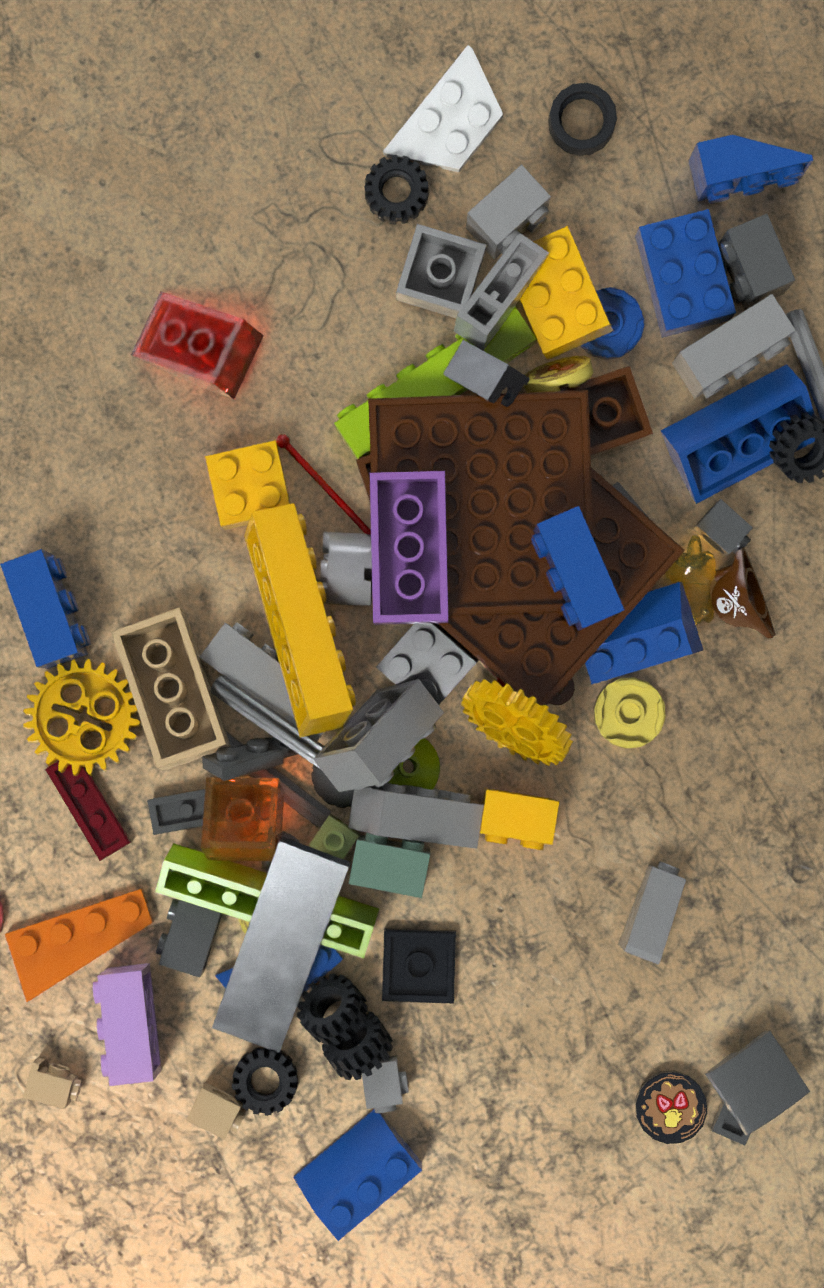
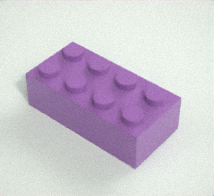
[370,471,448,625]

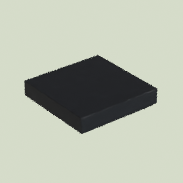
[382,928,456,1004]

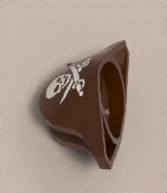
[711,547,776,639]

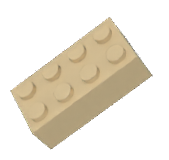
[111,608,231,771]

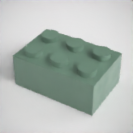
[349,833,430,898]

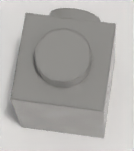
[362,1055,409,1113]

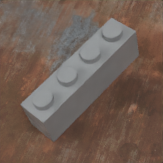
[200,622,324,741]

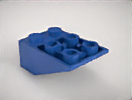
[688,135,813,204]

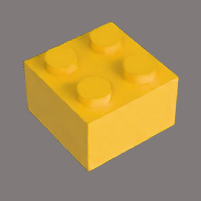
[205,440,291,530]
[480,788,559,850]

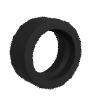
[548,83,617,156]

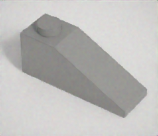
[454,233,549,351]

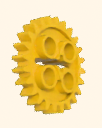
[23,659,141,776]
[461,679,573,766]

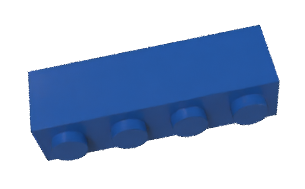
[661,364,815,504]

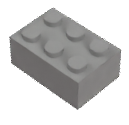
[672,294,796,399]
[313,679,444,792]
[348,782,484,849]

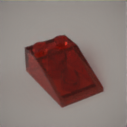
[131,291,264,399]

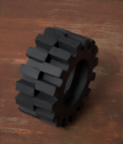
[364,155,429,225]
[769,413,824,484]
[297,973,368,1045]
[322,1011,393,1080]
[232,1047,298,1116]

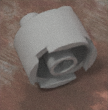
[320,532,372,606]

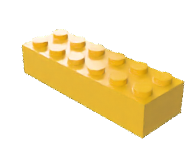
[244,503,356,738]

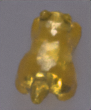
[665,535,716,625]

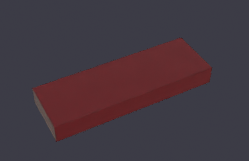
[45,761,132,861]

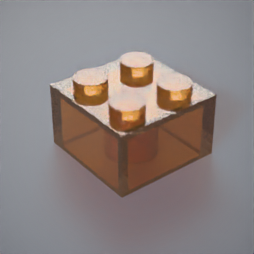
[201,777,284,861]

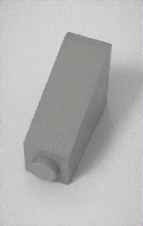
[618,861,686,965]

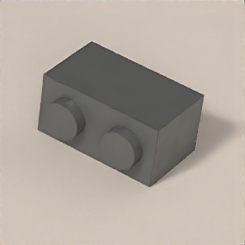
[156,898,223,978]

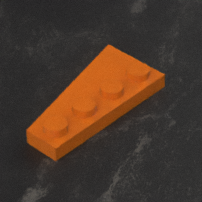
[5,888,154,1002]

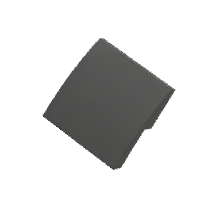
[705,1031,810,1135]

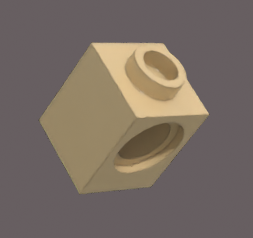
[186,1082,245,1140]

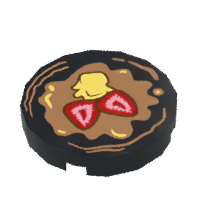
[635,1070,707,1144]

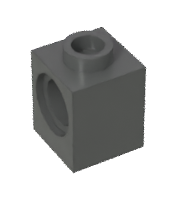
[693,499,753,557]

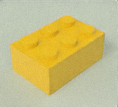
[520,226,613,360]

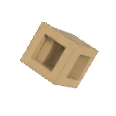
[23,1057,83,1109]

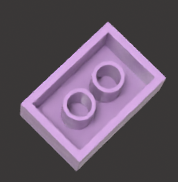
[93,963,162,1086]

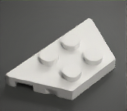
[383,45,503,172]

